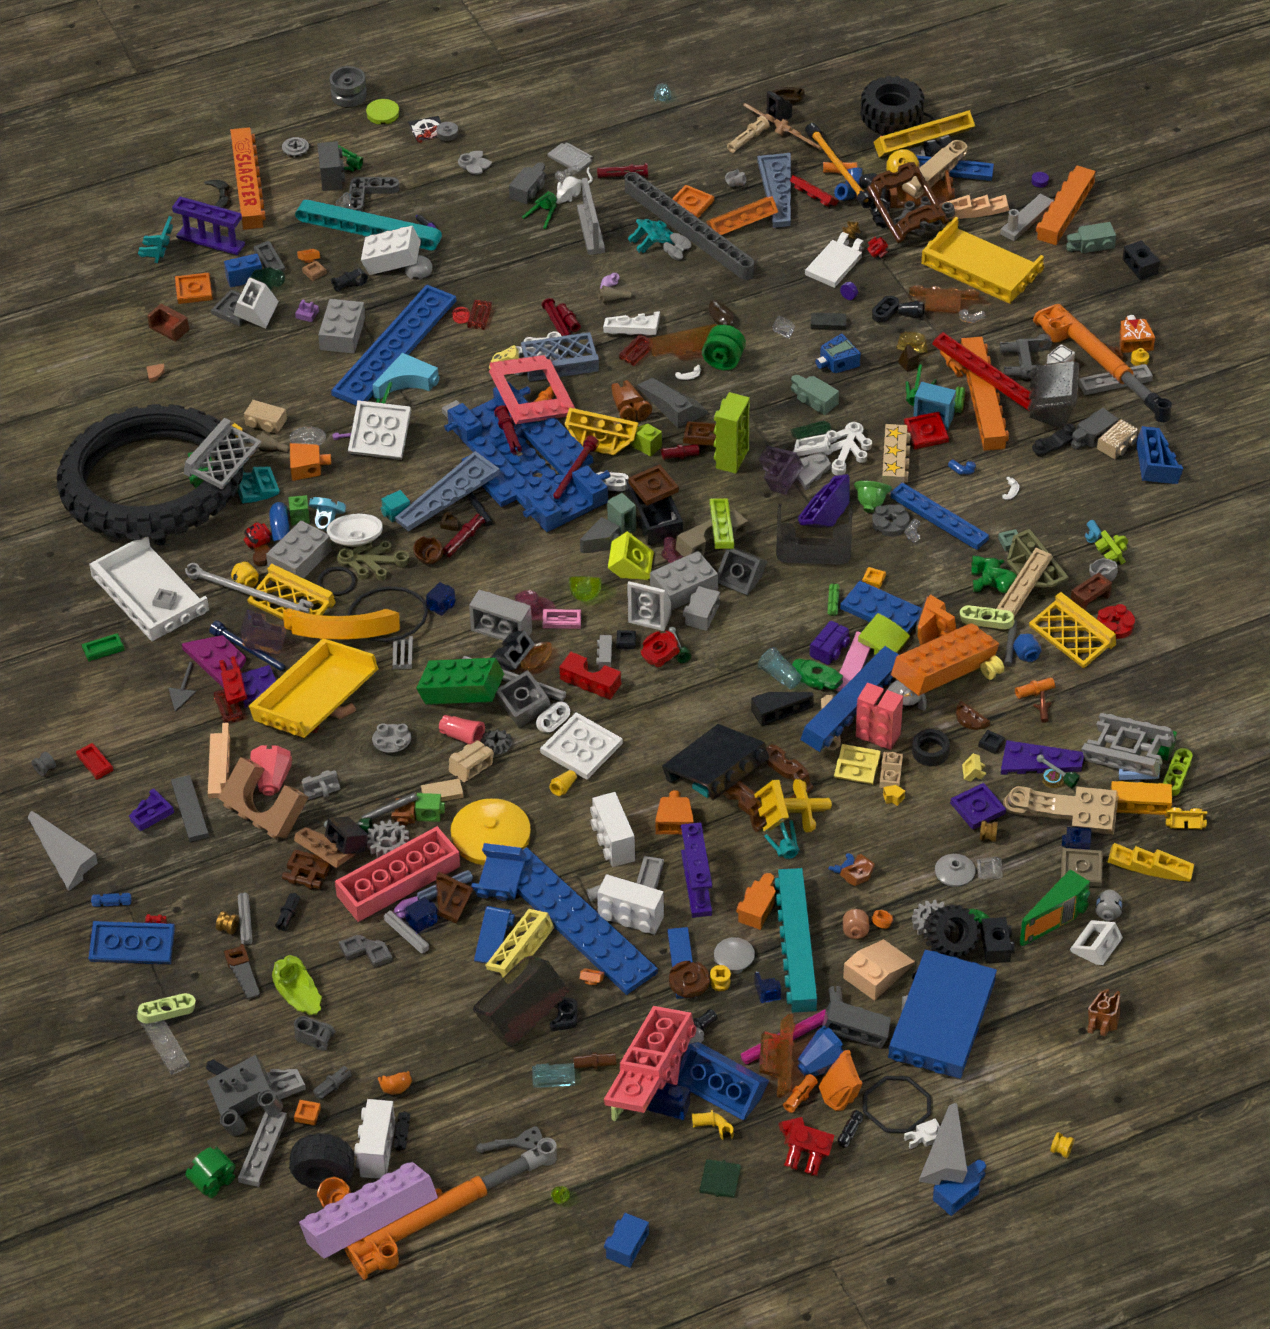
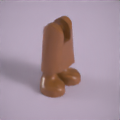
[611,380,652,422]

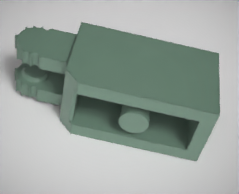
[1066,222,1116,253]
[791,375,839,415]

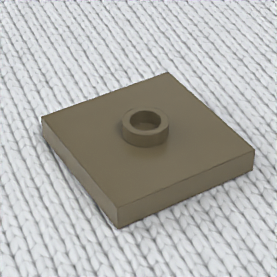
[1061,848,1103,887]

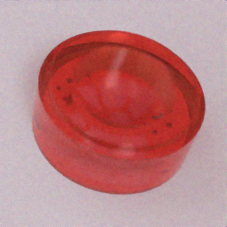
[452,307,470,323]

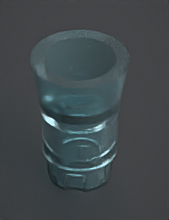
[758,647,802,689]

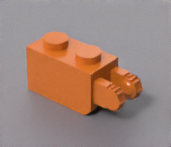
[736,873,776,930]

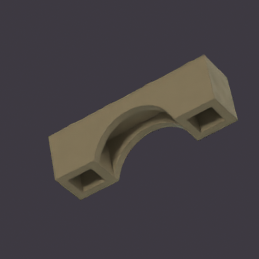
[675,509,748,557]

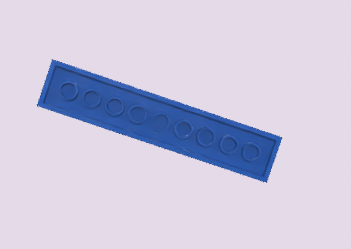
[331,285,456,406]
[517,847,658,995]

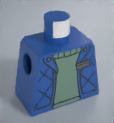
[815,334,861,373]

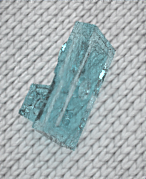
[532,1063,575,1088]

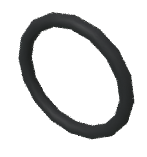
[317,567,356,596]

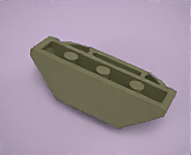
[1007,529,1069,587]

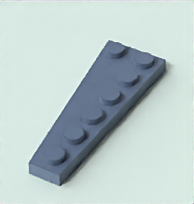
[757,153,791,228]
[395,451,500,531]

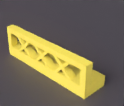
[485,909,554,984]

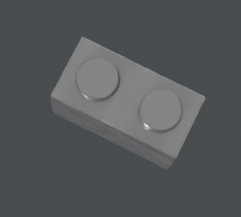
[683,586,720,631]

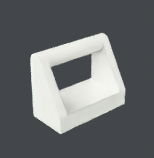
[1070,920,1123,965]

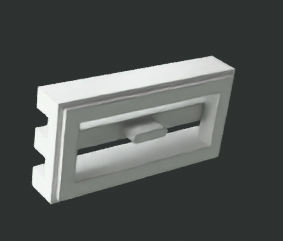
[793,434,832,457]

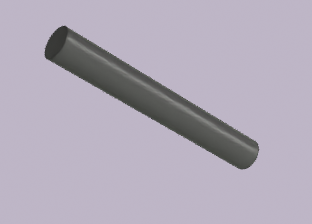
[1004,620,1017,667]
[361,792,418,820]

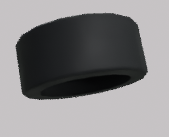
[912,729,950,766]

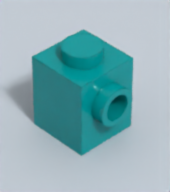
[381,490,410,522]

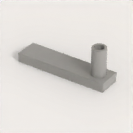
[1000,194,1054,241]

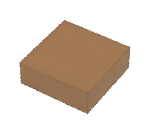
[302,261,327,281]

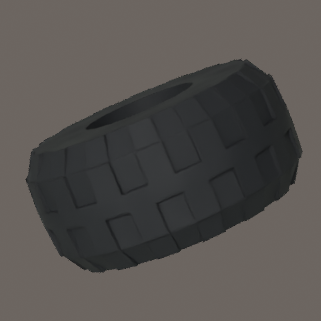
[289,1133,355,1190]

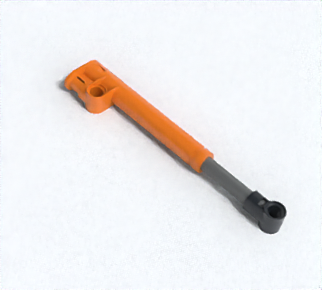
[1033,304,1172,423]

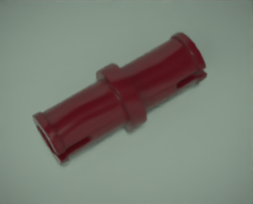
[556,303,581,332]
[661,444,699,460]

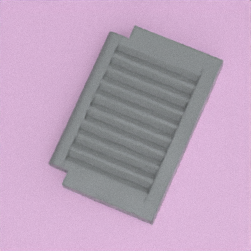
[547,143,593,173]

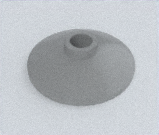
[935,854,975,887]

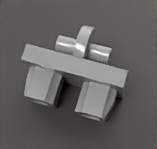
[302,770,340,800]

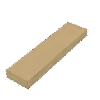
[996,548,1053,617]

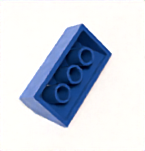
[677,1042,769,1120]

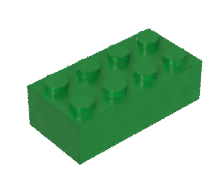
[416,657,504,704]

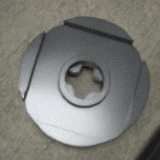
[872,504,909,537]

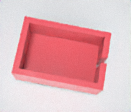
[856,683,903,750]

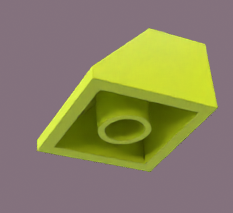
[608,531,654,580]

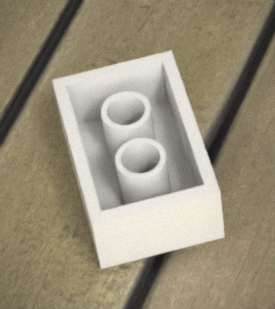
[361,226,421,275]
[590,792,635,867]
[597,874,664,935]
[354,1099,396,1179]

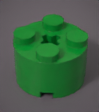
[186,1146,235,1198]

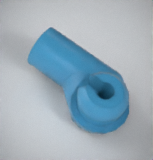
[1085,520,1101,543]

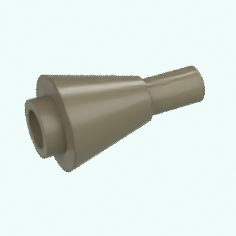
[598,285,631,303]
[256,432,289,453]

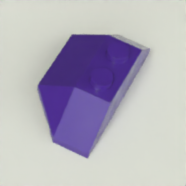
[798,474,850,528]

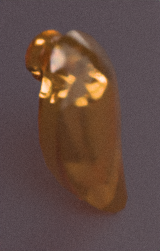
[521,642,552,671]

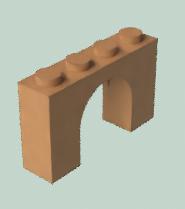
[218,757,309,839]

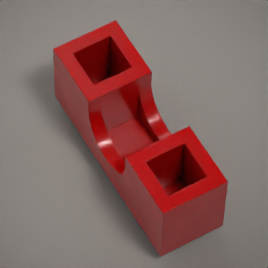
[559,652,621,700]

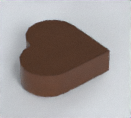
[253,544,271,566]

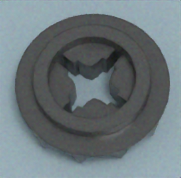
[481,728,512,755]

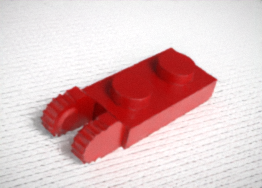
[219,656,247,705]

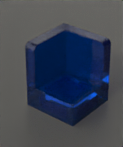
[754,972,781,1003]

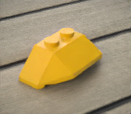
[565,408,639,456]

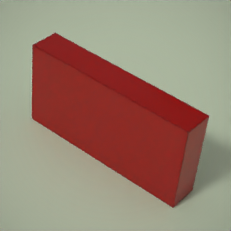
[76,743,113,780]

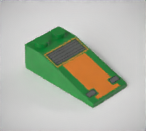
[1019,869,1090,946]

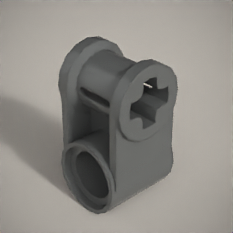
[294,1016,336,1051]

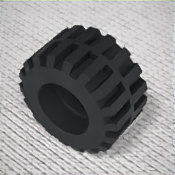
[923,905,980,957]

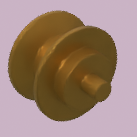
[842,221,861,239]

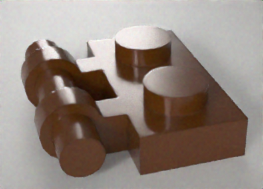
[282,849,331,889]

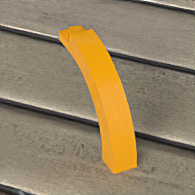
[283,608,400,639]

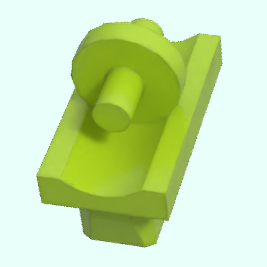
[1095,530,1128,565]

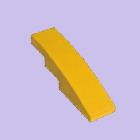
[1108,843,1194,882]

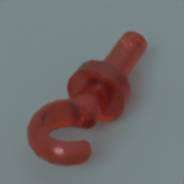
[416,125,437,143]

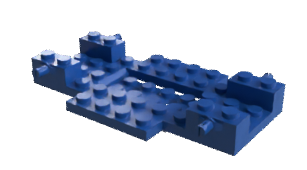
[444,382,611,532]

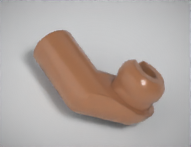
[330,703,356,719]

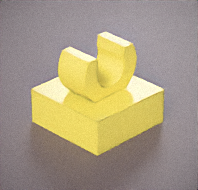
[962,753,986,782]

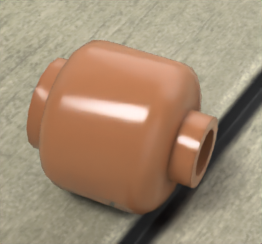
[843,909,869,939]

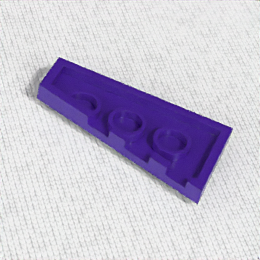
[1000,740,1084,775]

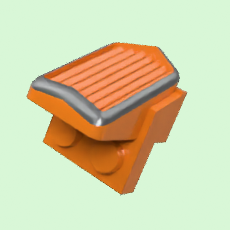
[916,595,956,646]

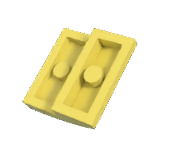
[834,744,881,785]

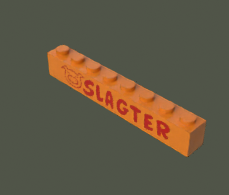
[230,127,266,230]

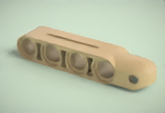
[902,140,967,199]

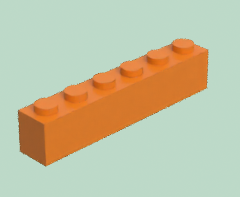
[1036,166,1096,245]

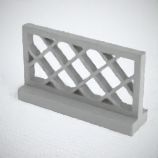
[577,178,605,255]
[184,418,261,489]

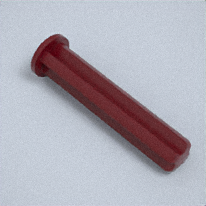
[541,298,570,336]

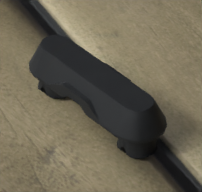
[1032,424,1075,457]

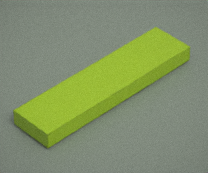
[709,498,734,549]

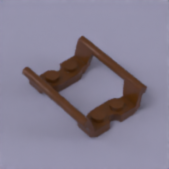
[866,162,949,243]
[723,744,814,832]

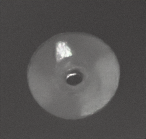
[290,427,326,446]

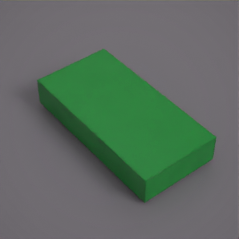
[82,633,124,662]

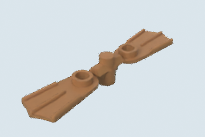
[743,103,822,150]

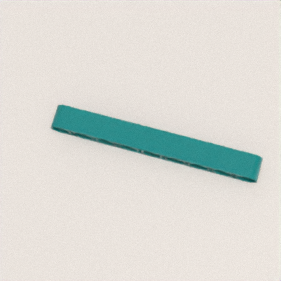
[295,200,442,251]

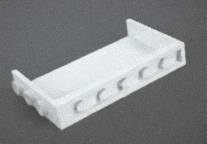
[89,537,209,641]

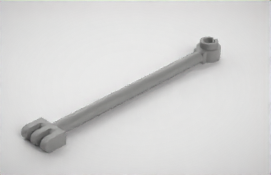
[185,563,314,614]

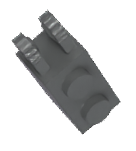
[509,162,546,204]
[1071,408,1119,449]

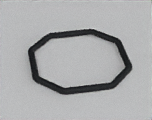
[863,1076,931,1133]

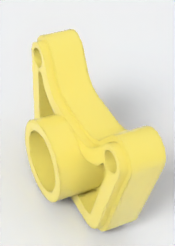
[489,345,519,369]

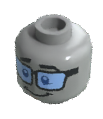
[1095,890,1123,921]

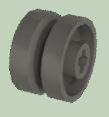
[329,66,367,107]

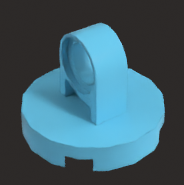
[309,497,346,531]

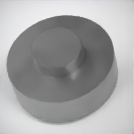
[436,122,458,141]

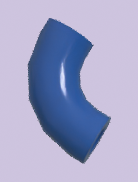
[834,168,863,201]
[269,502,290,541]

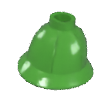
[854,481,892,513]

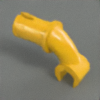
[692,1110,734,1140]

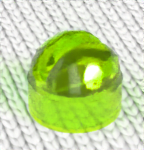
[551,1186,570,1204]

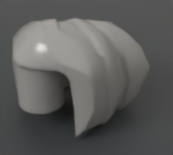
[725,169,746,187]

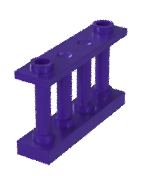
[172,197,245,255]
[681,823,712,918]

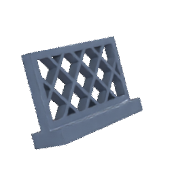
[521,332,599,381]

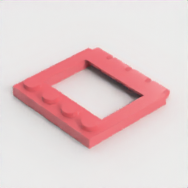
[489,355,575,424]

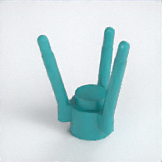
[764,820,799,859]

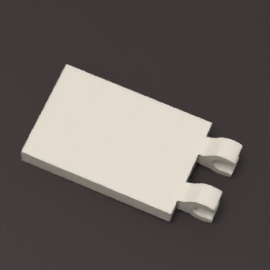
[805,232,864,288]

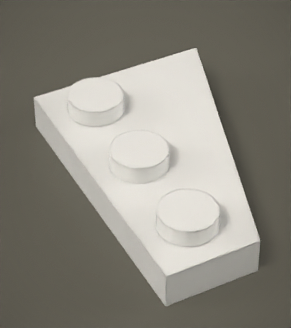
[603,311,660,336]

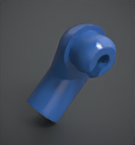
[948,459,976,475]

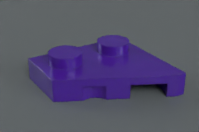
[129,788,174,831]

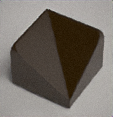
[898,344,919,372]

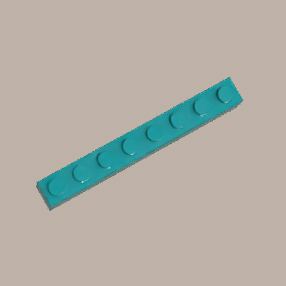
[774,868,817,1013]

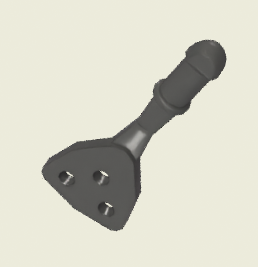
[476,1126,543,1153]

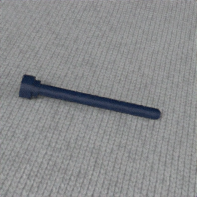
[209,620,285,671]

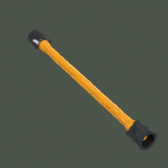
[805,123,874,208]

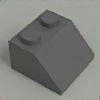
[717,547,767,595]

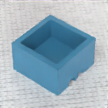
[914,382,956,430]

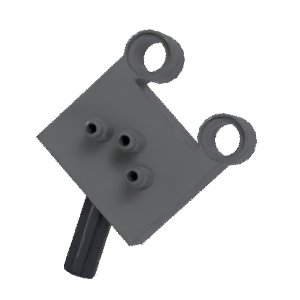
[206,1055,283,1136]

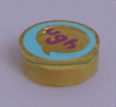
[1042,768,1062,788]

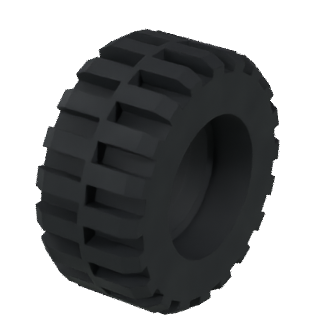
[860,76,924,135]

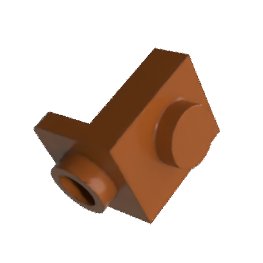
[391,798,416,826]
[840,854,875,886]

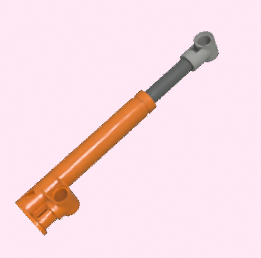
[344,1138,557,1280]

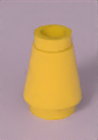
[550,770,577,796]

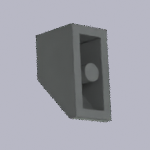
[580,517,621,554]

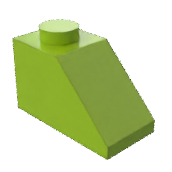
[629,424,662,457]

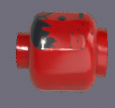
[243,522,272,548]

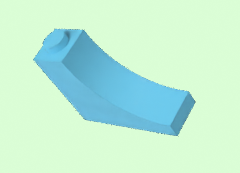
[373,353,439,399]

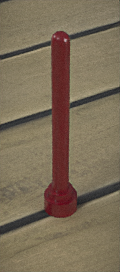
[553,436,599,499]

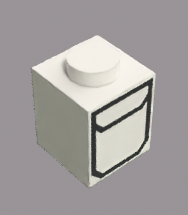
[1047,345,1075,376]

